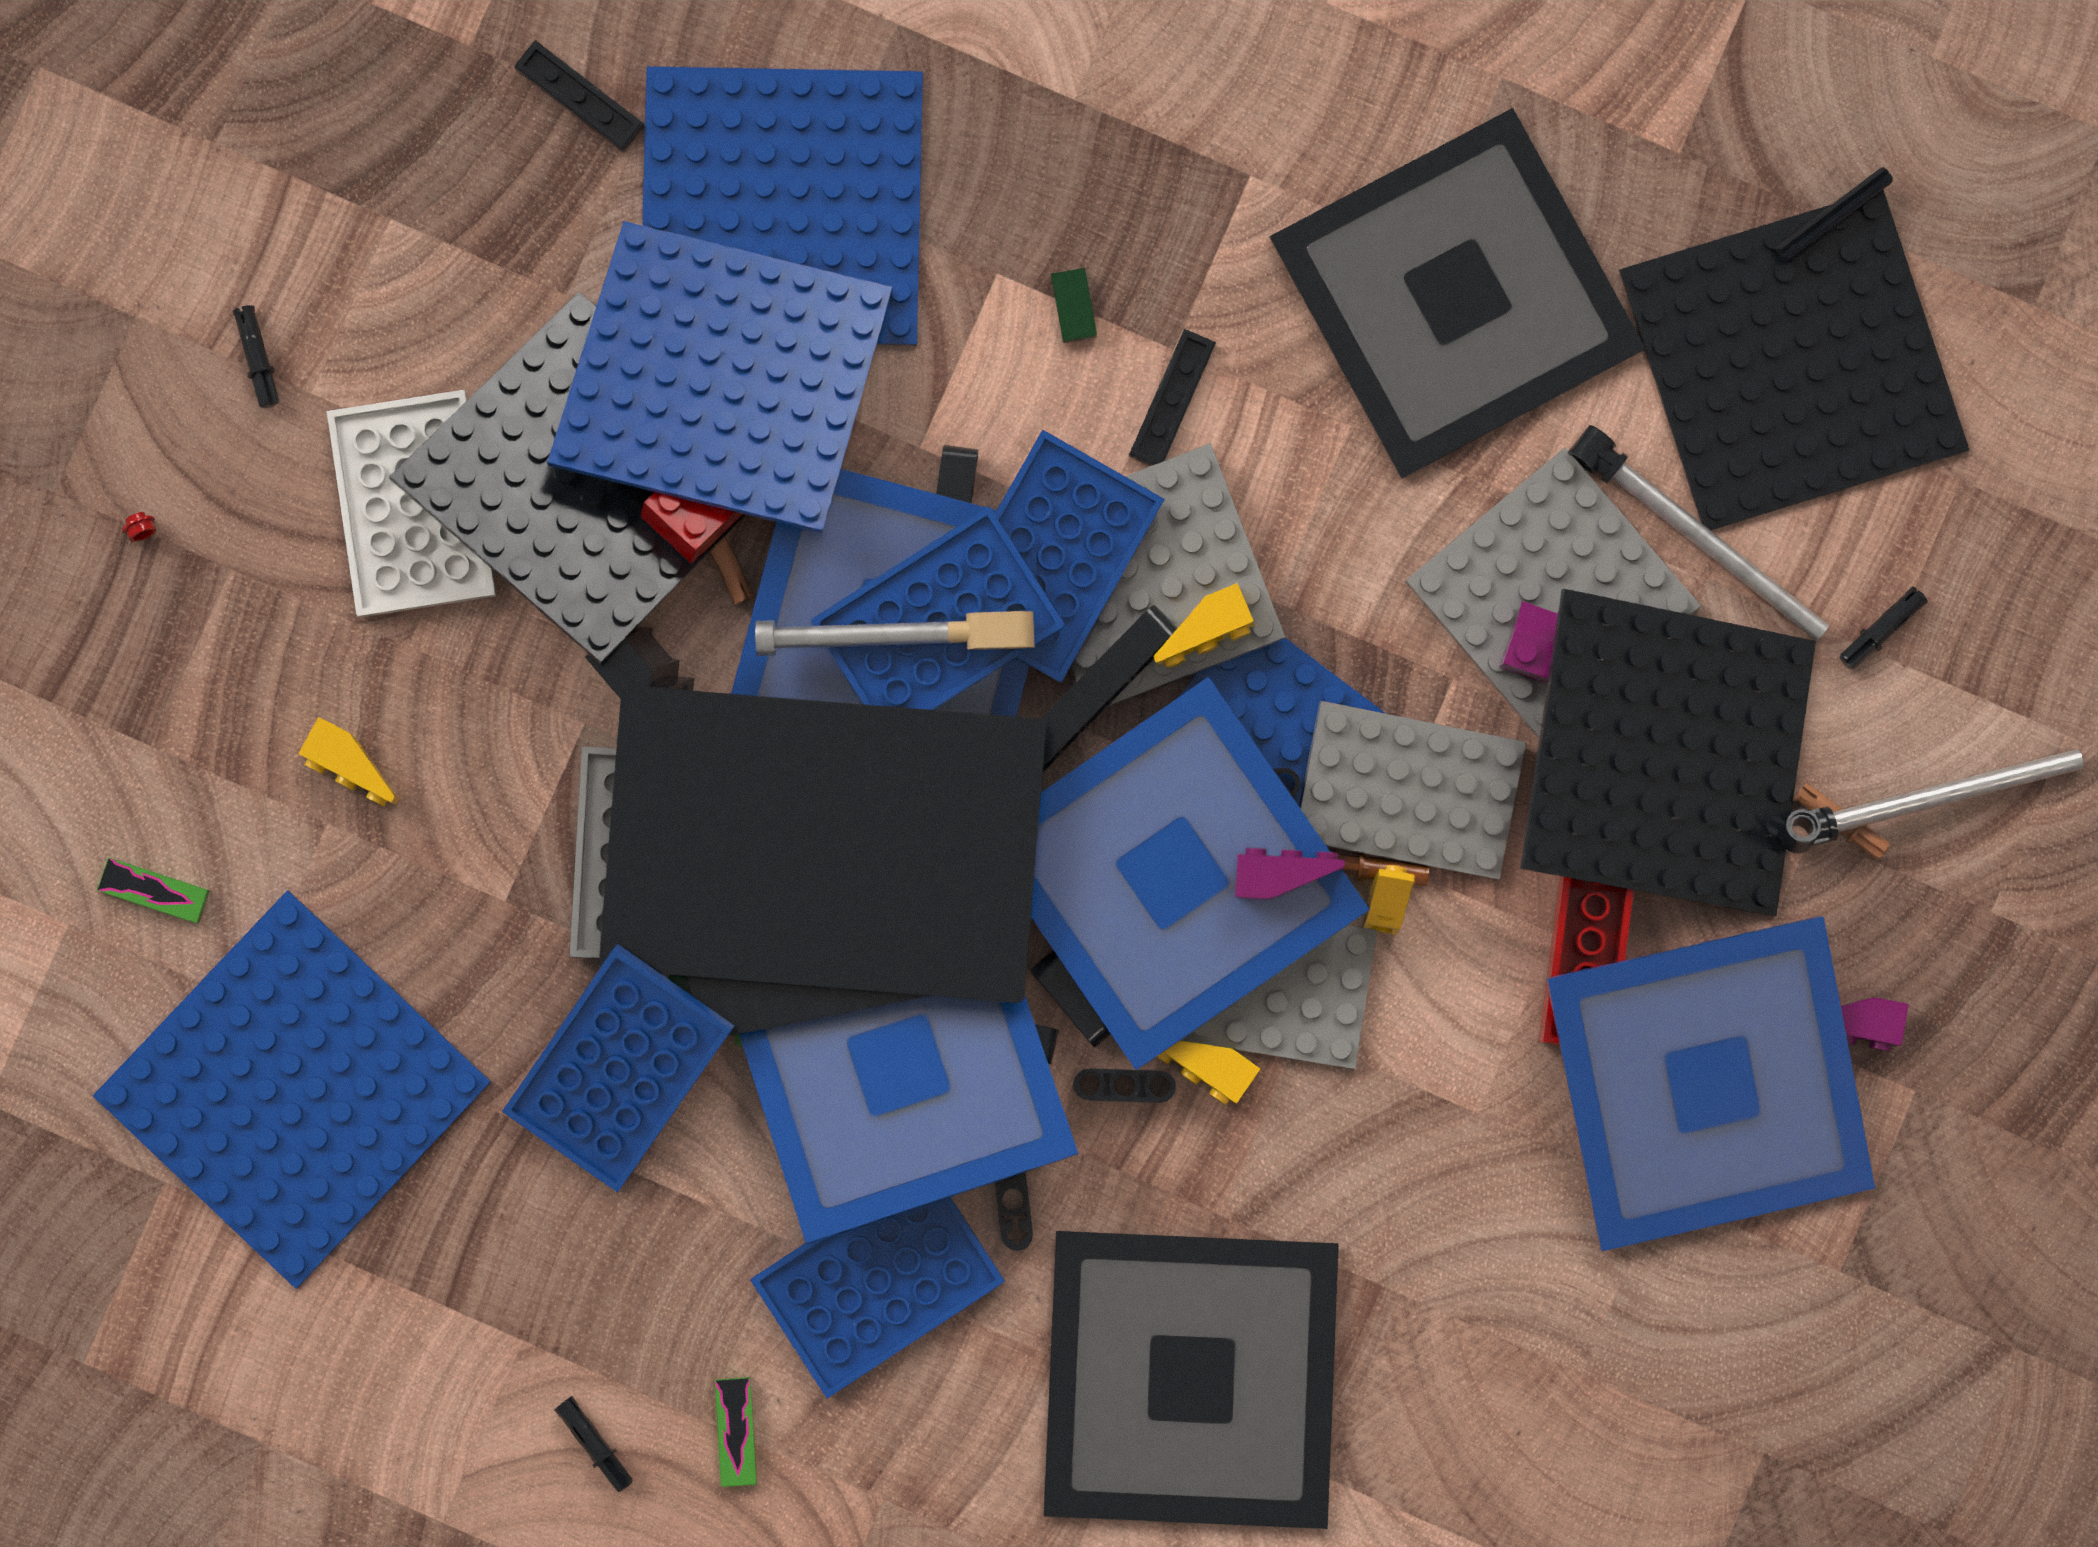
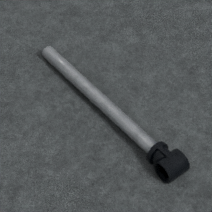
[1567,425,1829,641]
[1780,749,2084,853]

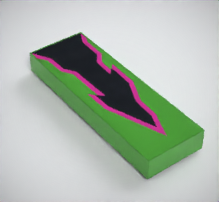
[97,857,210,924]
[715,1377,757,1487]

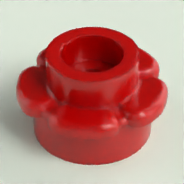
[122,512,156,542]

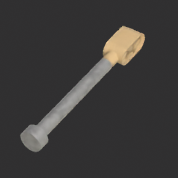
[755,611,1035,656]

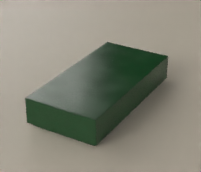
[1051,268,1097,343]

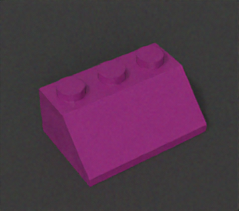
[1499,601,1558,684]

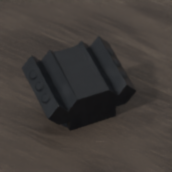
[585,627,694,699]

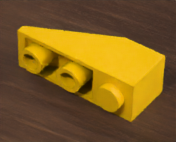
[1153,583,1256,669]
[298,717,399,807]
[1363,865,1415,935]
[1157,1041,1260,1106]

